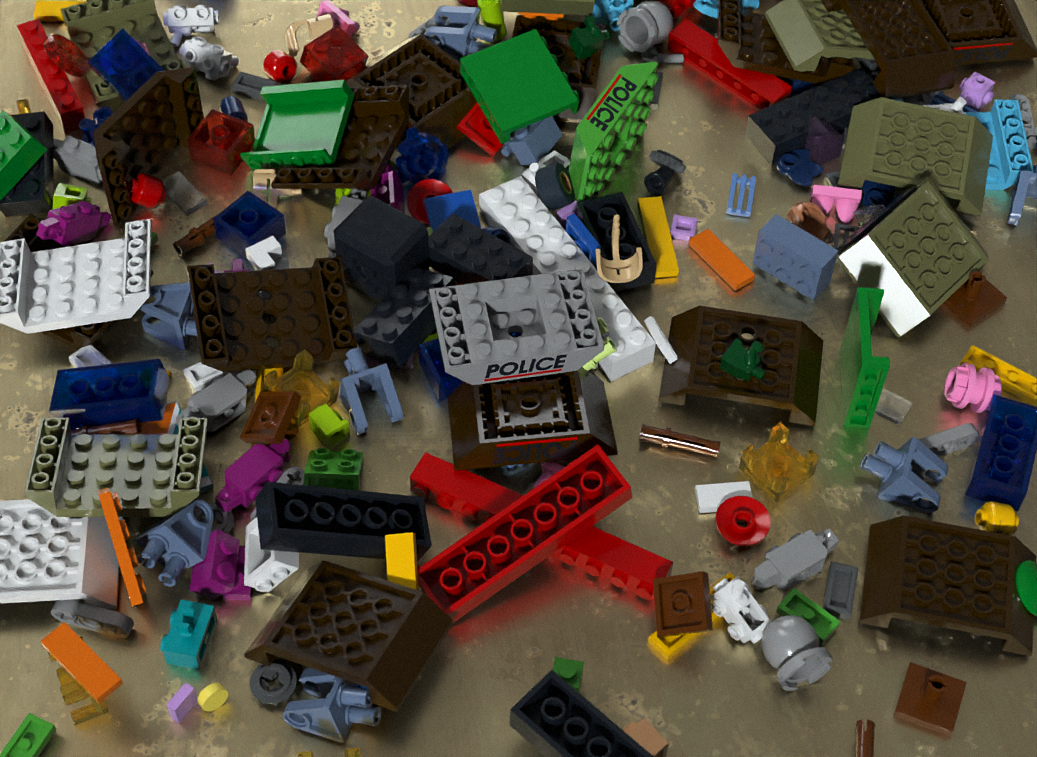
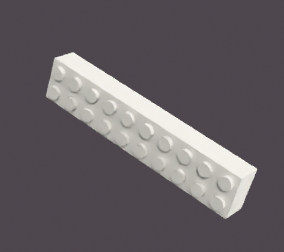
[479,176,656,382]

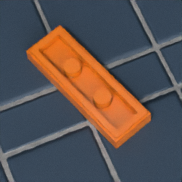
[688,229,755,291]
[40,622,123,703]

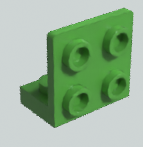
[304,448,363,491]

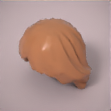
[786,201,830,240]

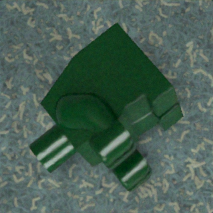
[568,14,610,60]
[720,338,767,381]

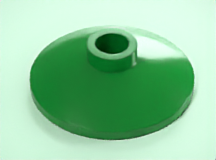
[1016,560,1037,616]

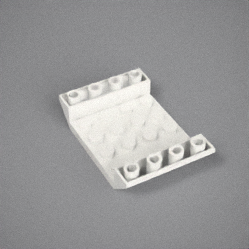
[0,219,152,334]
[0,499,123,609]

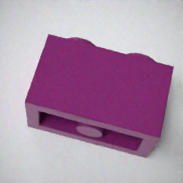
[189,529,240,600]

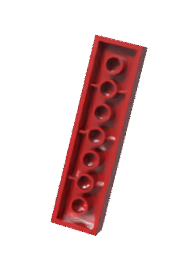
[418,445,632,623]

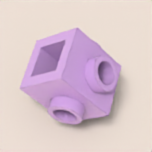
[959,72,995,112]

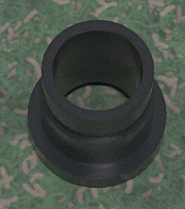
[644,167,673,195]

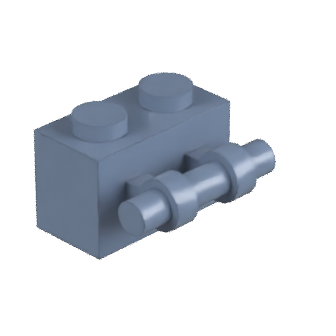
[501,116,562,165]

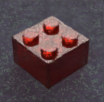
[300,25,369,82]
[187,109,255,175]

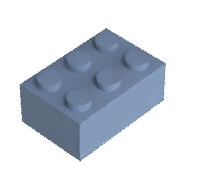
[752,214,838,300]

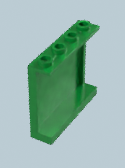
[460,29,580,144]
[240,80,355,170]
[840,287,890,428]

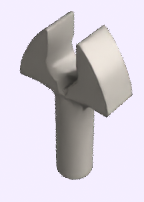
[641,47,684,68]

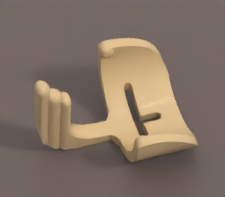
[285,14,333,59]
[252,169,304,214]
[595,214,643,283]

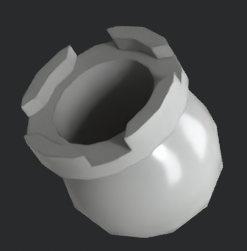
[617,1,673,53]
[761,615,833,691]

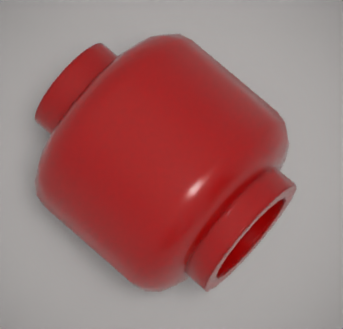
[263,50,297,84]
[127,173,166,208]

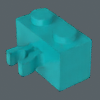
[160,599,217,670]

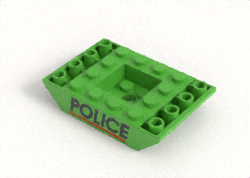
[568,62,659,202]

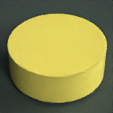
[197,683,229,712]

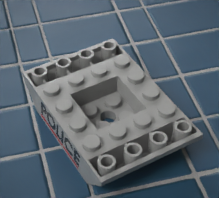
[429,269,604,385]

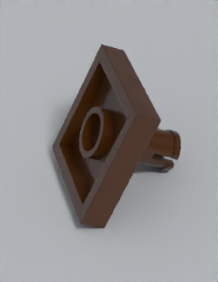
[943,271,1007,327]
[239,391,302,444]
[653,571,713,637]
[893,662,967,737]

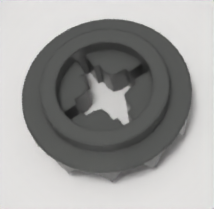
[649,150,686,173]
[249,660,297,706]

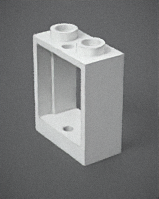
[244,517,299,592]

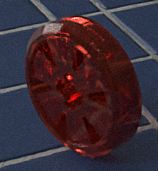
[43,33,90,77]

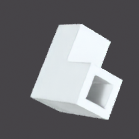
[246,236,282,270]

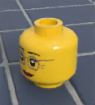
[974,502,1019,536]

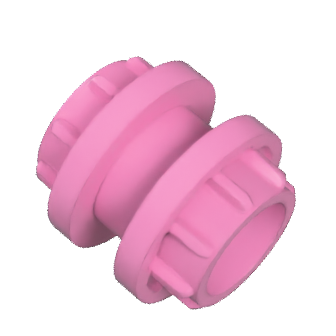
[944,363,1002,413]

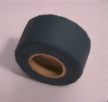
[535,162,575,211]

